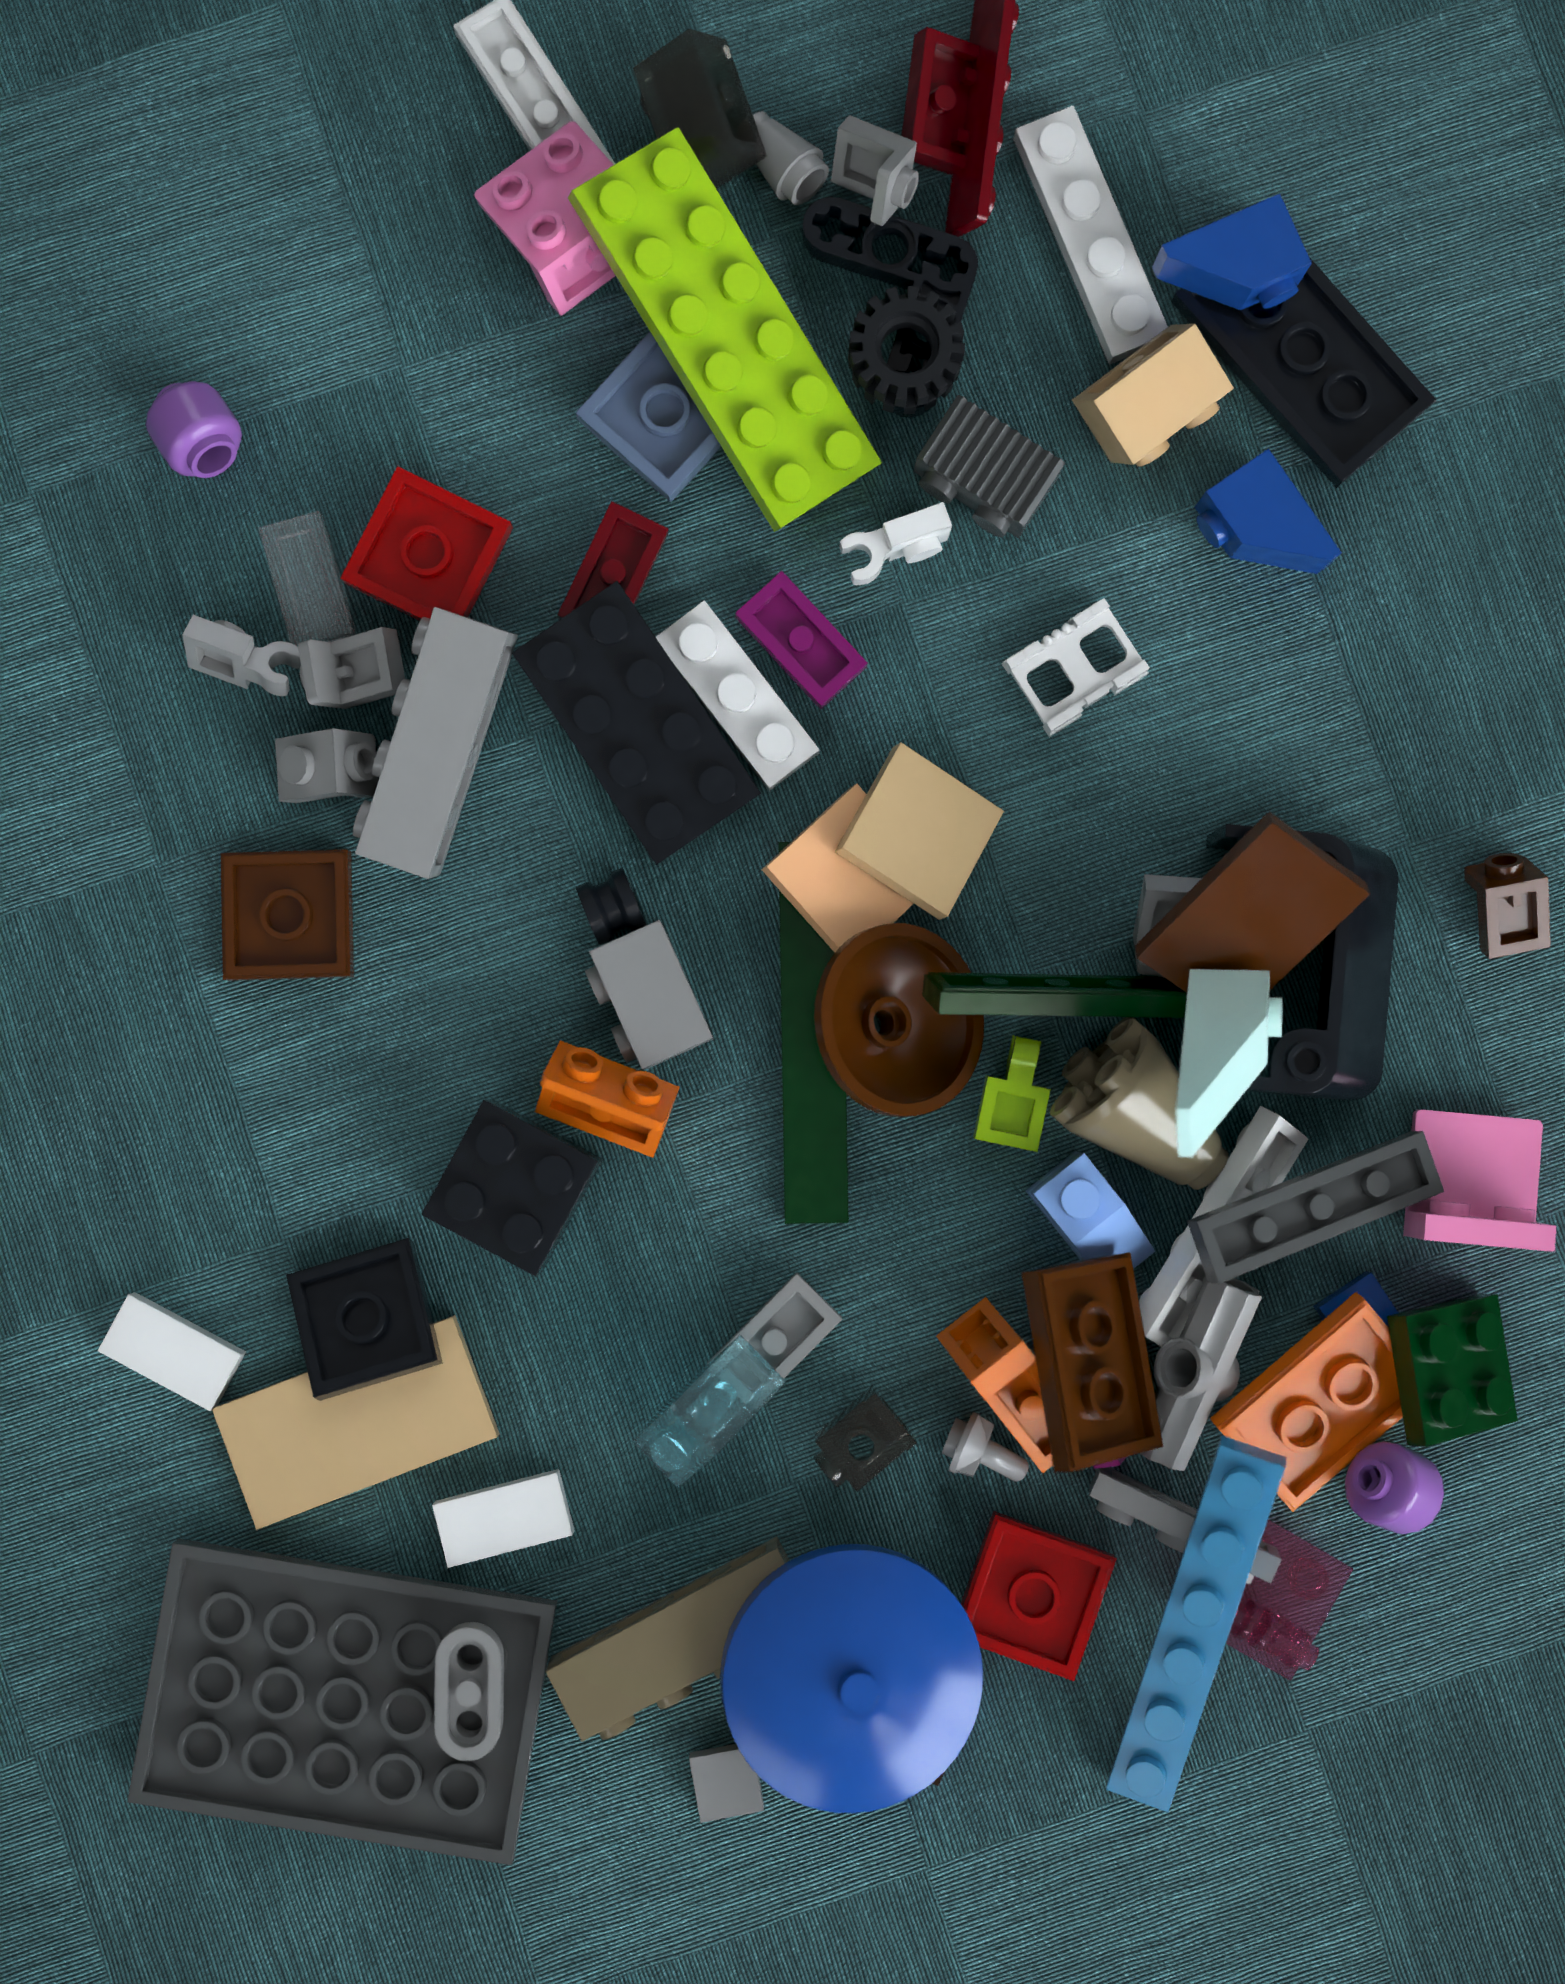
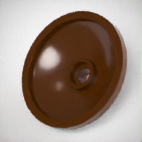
[814,923,984,1117]

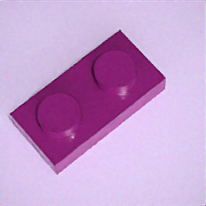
[735,571,868,710]

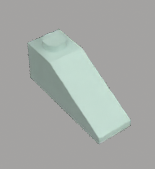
[1176,969,1283,1157]

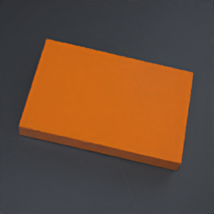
[1210,1292,1403,1512]

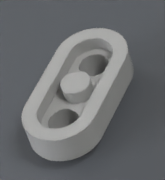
[434,1622,504,1761]

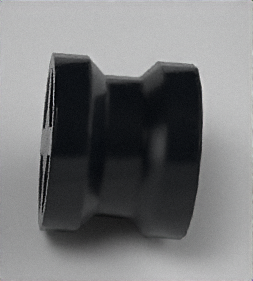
[576,867,647,945]

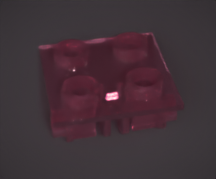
[1226,1519,1353,1681]

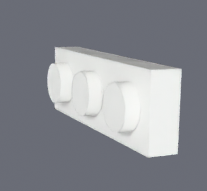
[656,600,820,791]

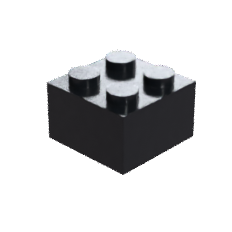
[421,1099,604,1277]

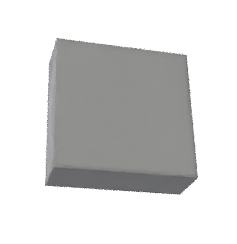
[689,1744,764,1823]

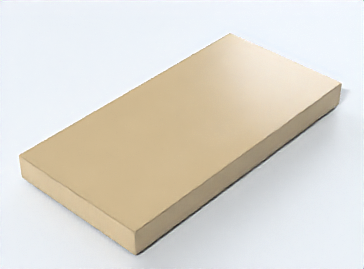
[212,1315,500,1530]

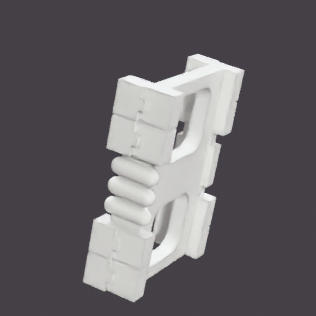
[1002,598,1150,737]

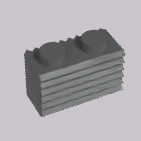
[913,395,1065,539]

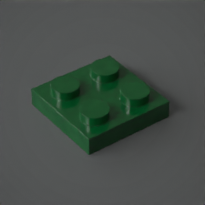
[1387,1294,1518,1447]

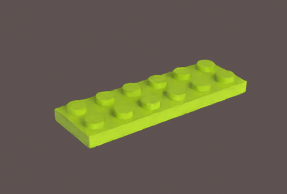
[568,127,882,532]

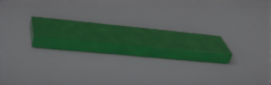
[778,842,849,1224]

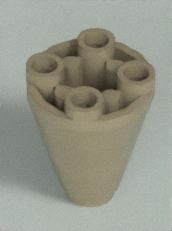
[1050,1017,1228,1190]

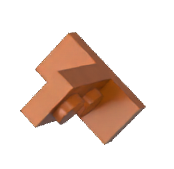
[936,1297,1053,1474]

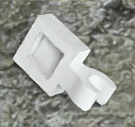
[839,502,952,585]

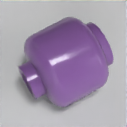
[145,381,242,478]
[1345,1441,1444,1534]

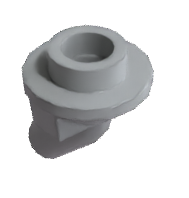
[942,1411,1029,1482]

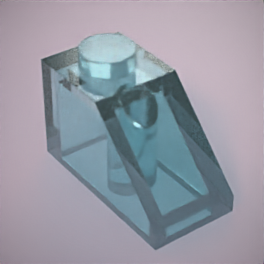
[632,1335,786,1488]

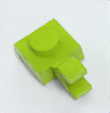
[973,1035,1051,1152]

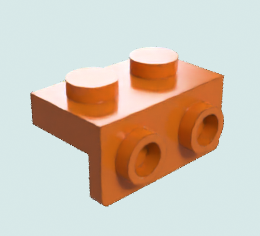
[535,1040,680,1158]

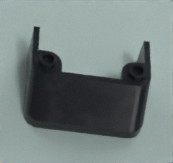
[1206,824,1398,1100]

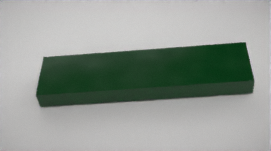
[922,972,1187,1018]

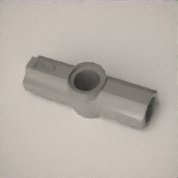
[1140,1277,1262,1471]

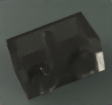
[633,29,767,189]

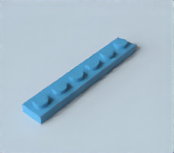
[1106,1436,1286,1812]

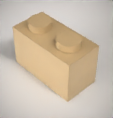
[1072,324,1234,467]

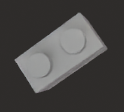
[585,920,714,1070]

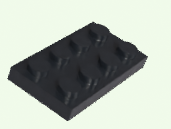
[1171,257,1437,488]
[512,581,761,865]

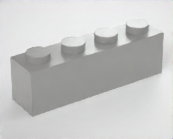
[353,607,518,879]

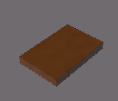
[1135,812,1370,993]
[1021,1252,1163,1472]

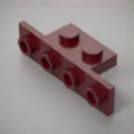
[901,0,1019,237]

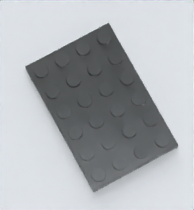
[127,1538,558,1865]

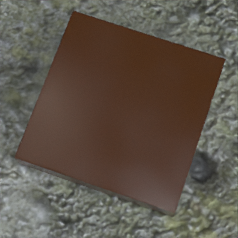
[221,849,354,981]

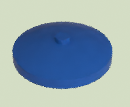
[720,1544,983,1813]

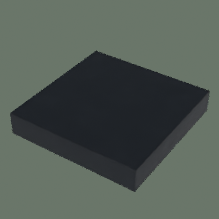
[286,1238,443,1401]

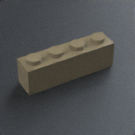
[545,1537,790,1742]

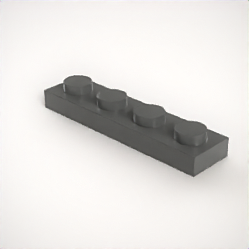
[1187,1131,1444,1284]

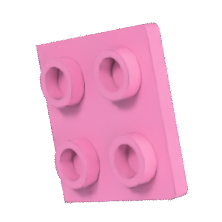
[474,121,615,316]
[1403,1110,1557,1252]

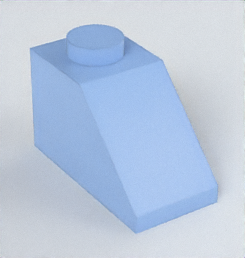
[1025,1151,1155,1269]

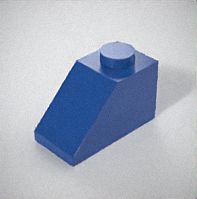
[1152,193,1312,310]
[1195,448,1342,574]

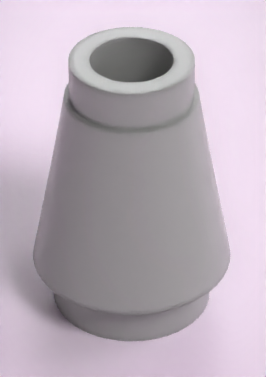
[738,111,829,205]

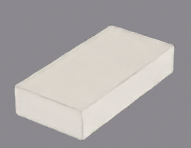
[98,1292,246,1411]
[432,1469,575,1568]

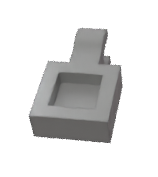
[182,614,301,696]

